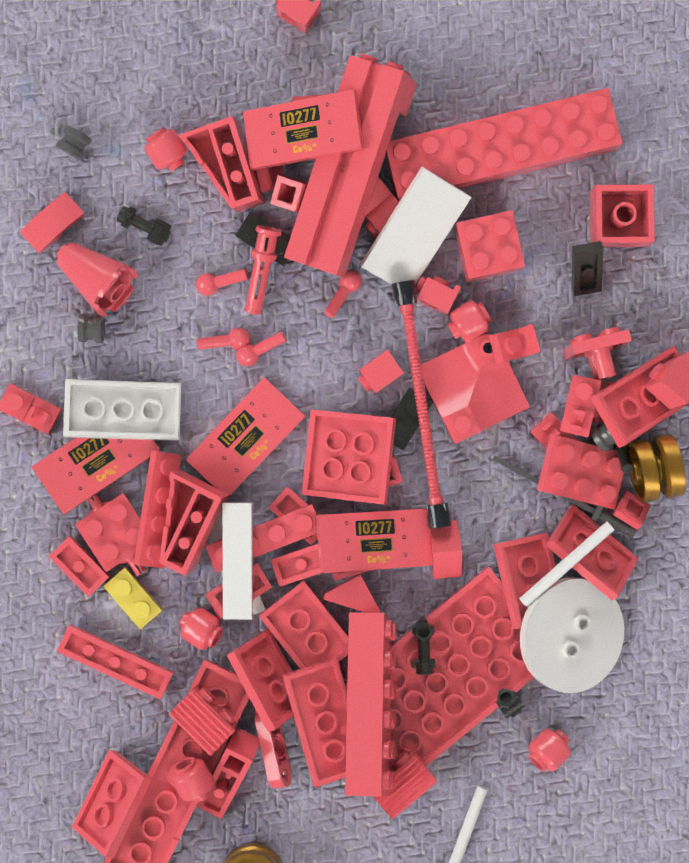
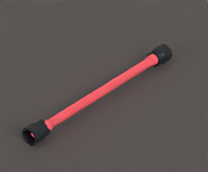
[392,280,451,529]

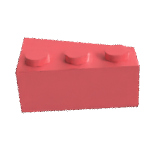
[179,116,265,212]
[159,469,229,576]

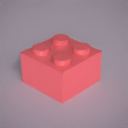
[589,184,655,248]
[453,210,525,283]

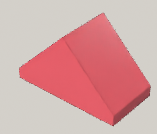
[430,520,462,579]
[323,574,380,613]

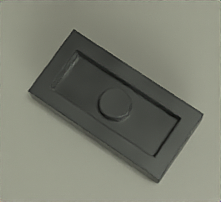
[235,212,290,267]
[571,241,604,296]
[390,388,433,451]

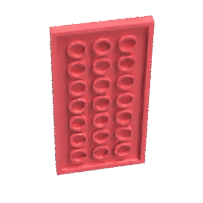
[345,566,534,769]

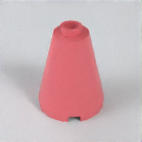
[57,242,138,317]

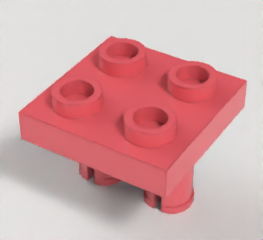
[563,327,632,381]

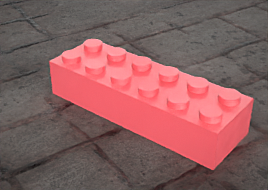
[345,613,397,797]

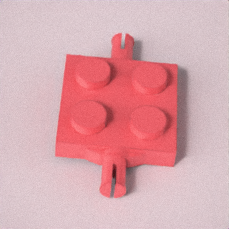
[75,493,147,576]

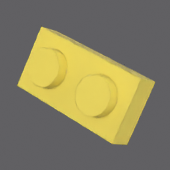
[103,567,163,629]

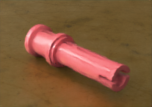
[244,225,282,315]

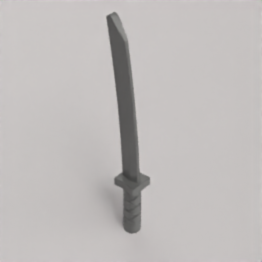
[492,456,637,538]

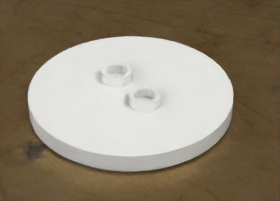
[520,577,624,693]

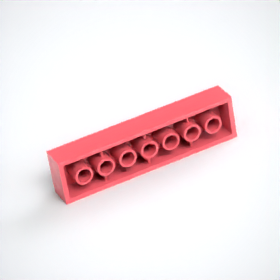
[385,88,623,202]

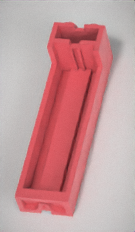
[284,54,417,278]

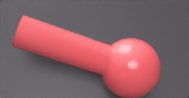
[196,269,249,296]
[324,270,362,318]
[196,328,250,350]
[236,331,287,367]

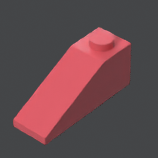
[645,350,689,409]
[196,727,260,819]

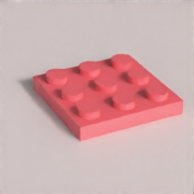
[301,409,396,505]

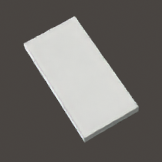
[360,166,472,284]
[63,379,181,441]

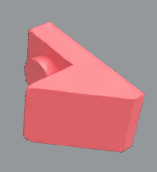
[489,324,541,364]

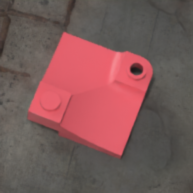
[420,334,530,444]

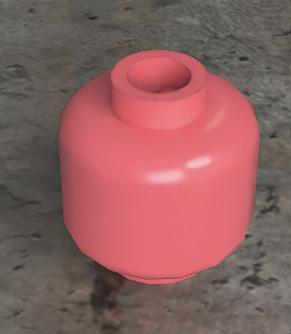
[144,127,187,172]
[447,300,492,343]
[179,607,224,650]
[528,729,571,772]
[171,757,214,802]

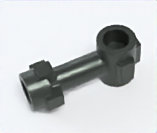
[117,206,172,247]
[412,618,435,675]
[496,688,525,719]

